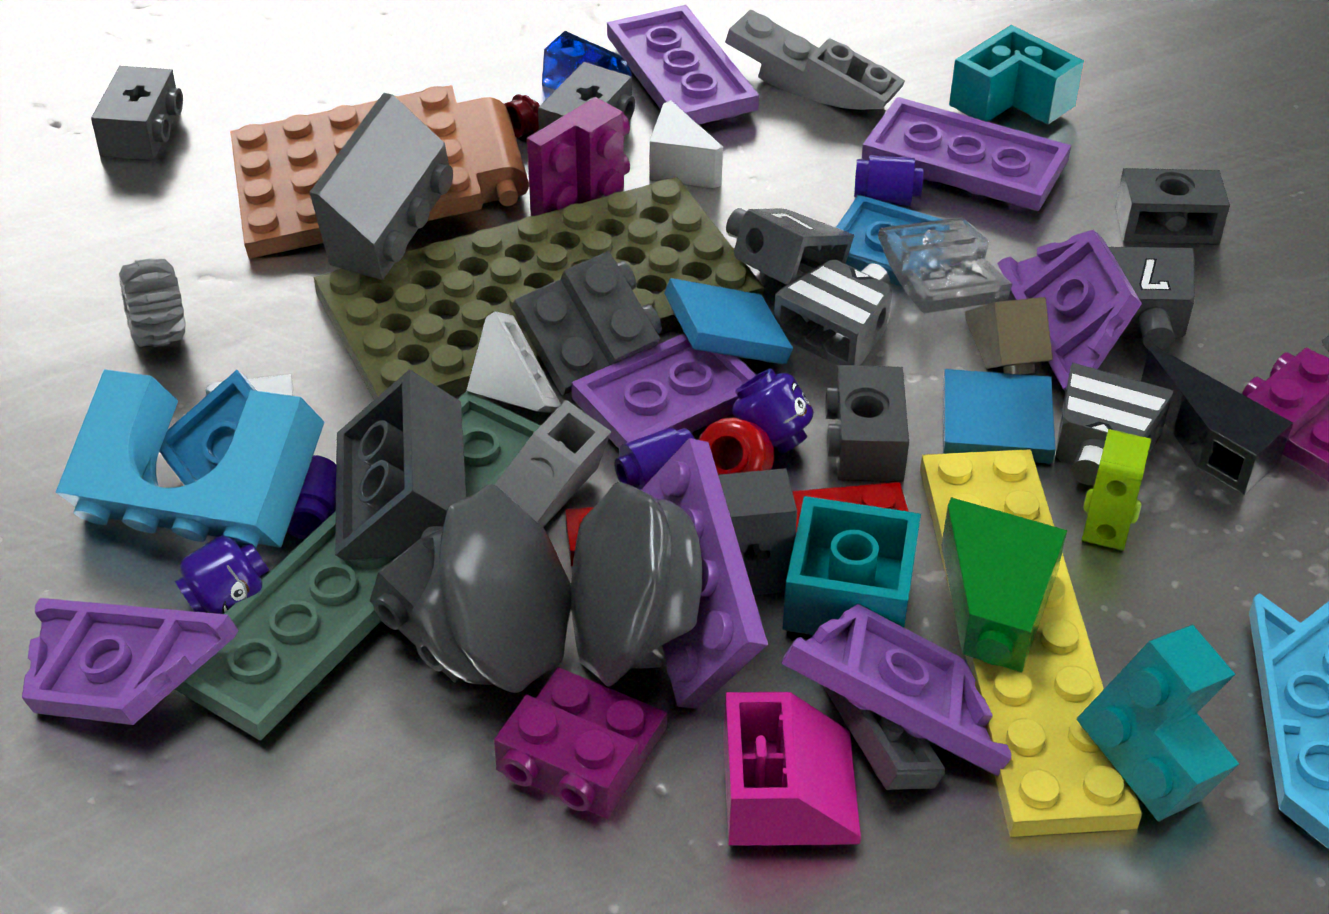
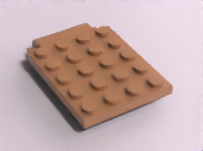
[230,85,529,259]

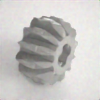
[119,258,186,347]

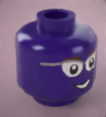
[732,369,814,454]
[175,535,270,614]

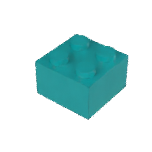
[782,496,921,635]

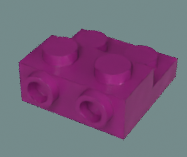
[527,97,630,216]
[1242,347,1329,482]
[494,667,667,819]

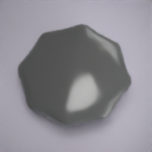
[571,482,702,686]
[411,484,571,693]

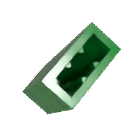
[941,497,1067,672]

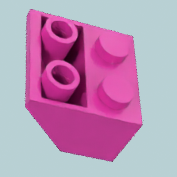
[723,692,861,846]

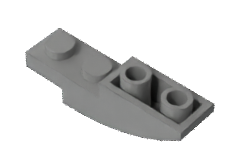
[725,9,905,110]

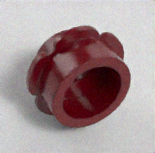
[505,94,540,138]

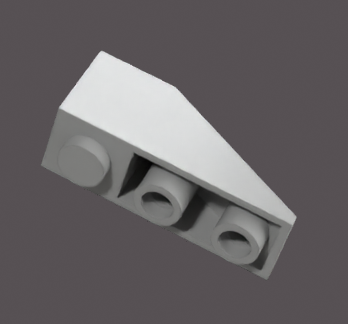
[495,400,611,527]

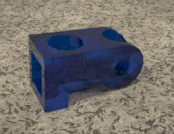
[542,30,632,90]

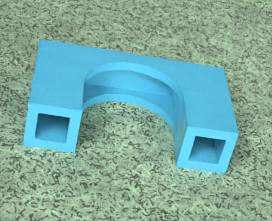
[56,369,325,549]

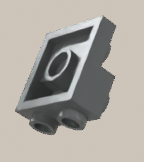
[512,251,662,396]

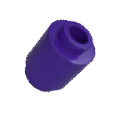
[854,155,924,206]
[614,427,695,490]
[287,455,337,539]

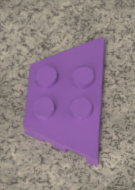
[997,229,1142,391]
[22,598,238,725]
[781,604,1011,776]

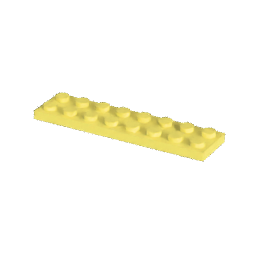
[920,449,1142,837]

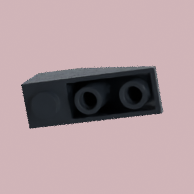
[1141,345,1293,495]

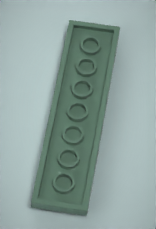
[175,391,540,741]

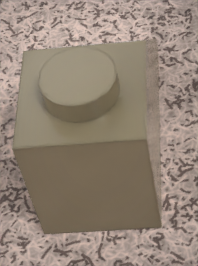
[965,297,1053,375]

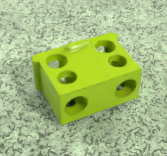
[1081,429,1151,551]

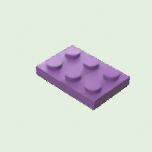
[571,333,756,449]

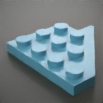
[1249,593,1329,849]

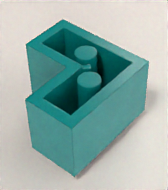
[949,24,1084,124]
[1076,624,1239,822]

